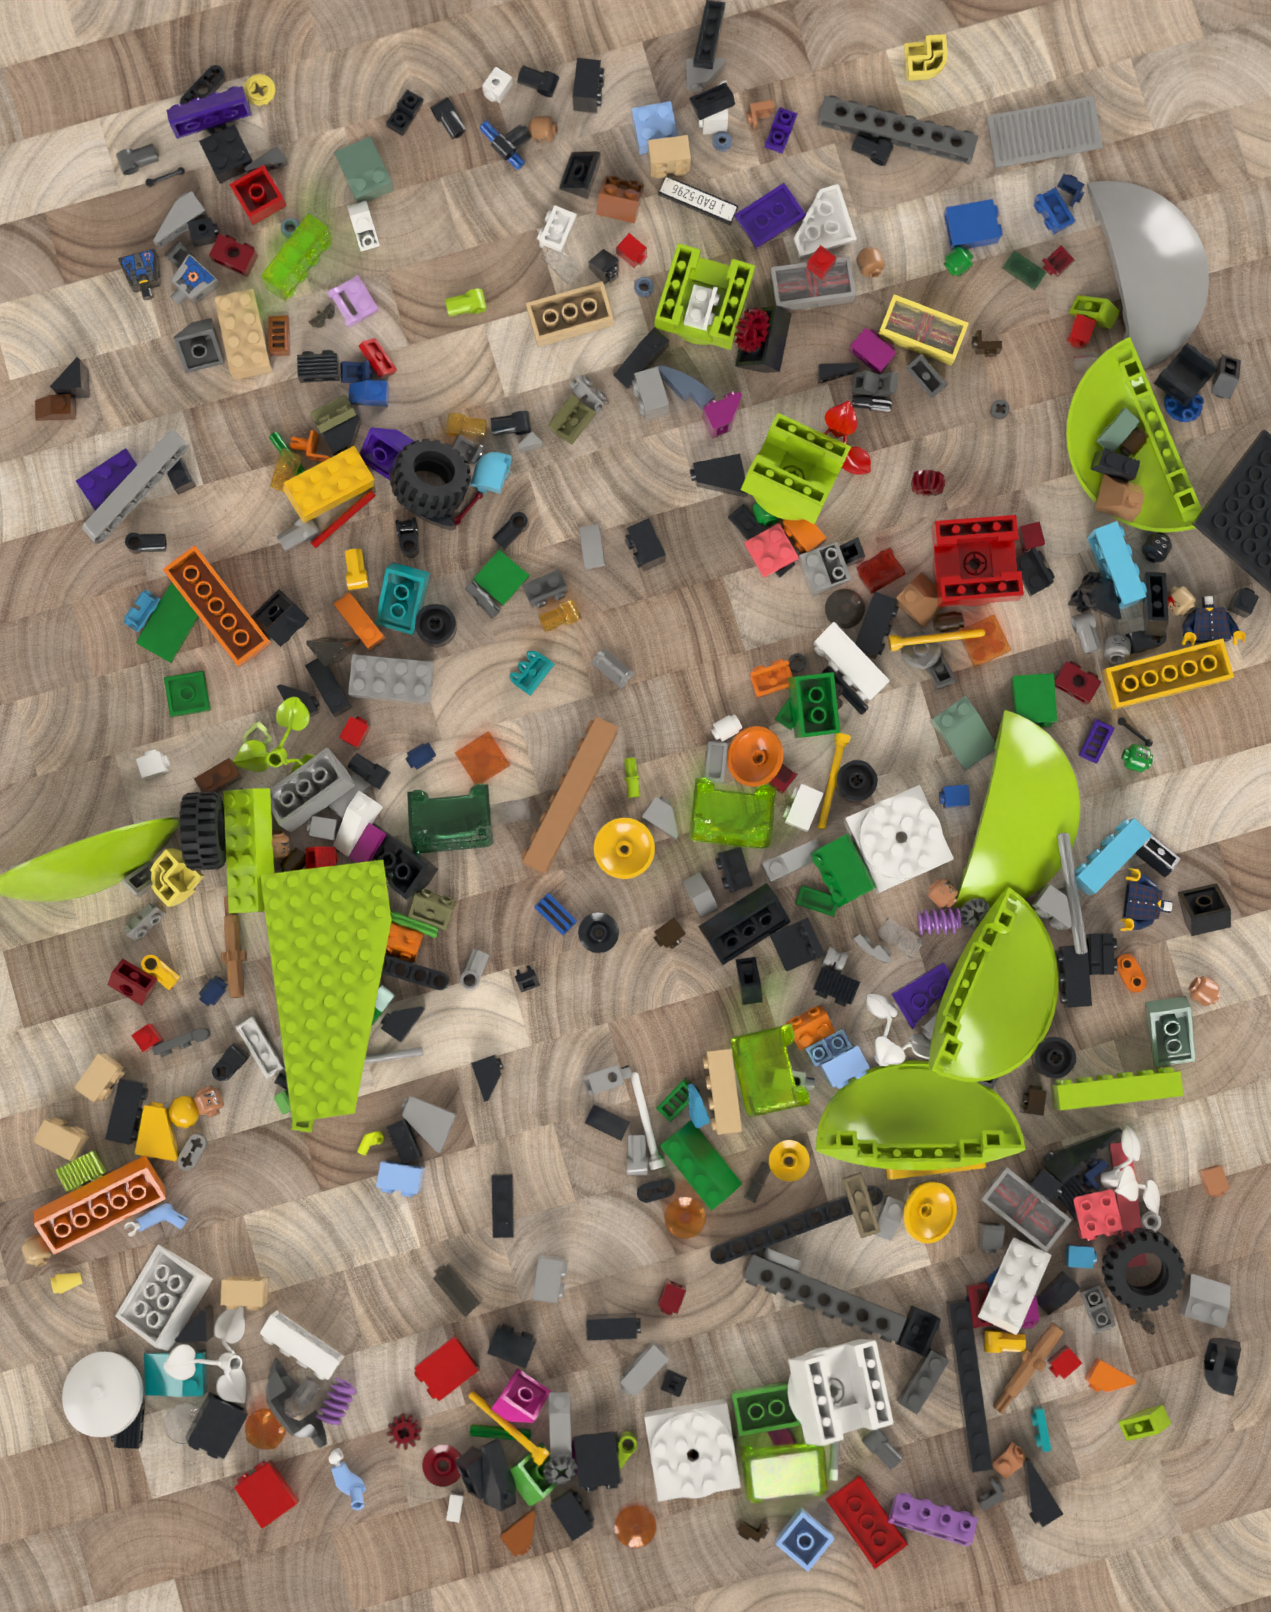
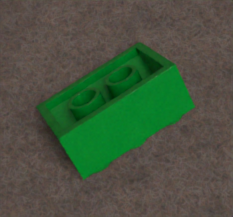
[811,833,877,907]

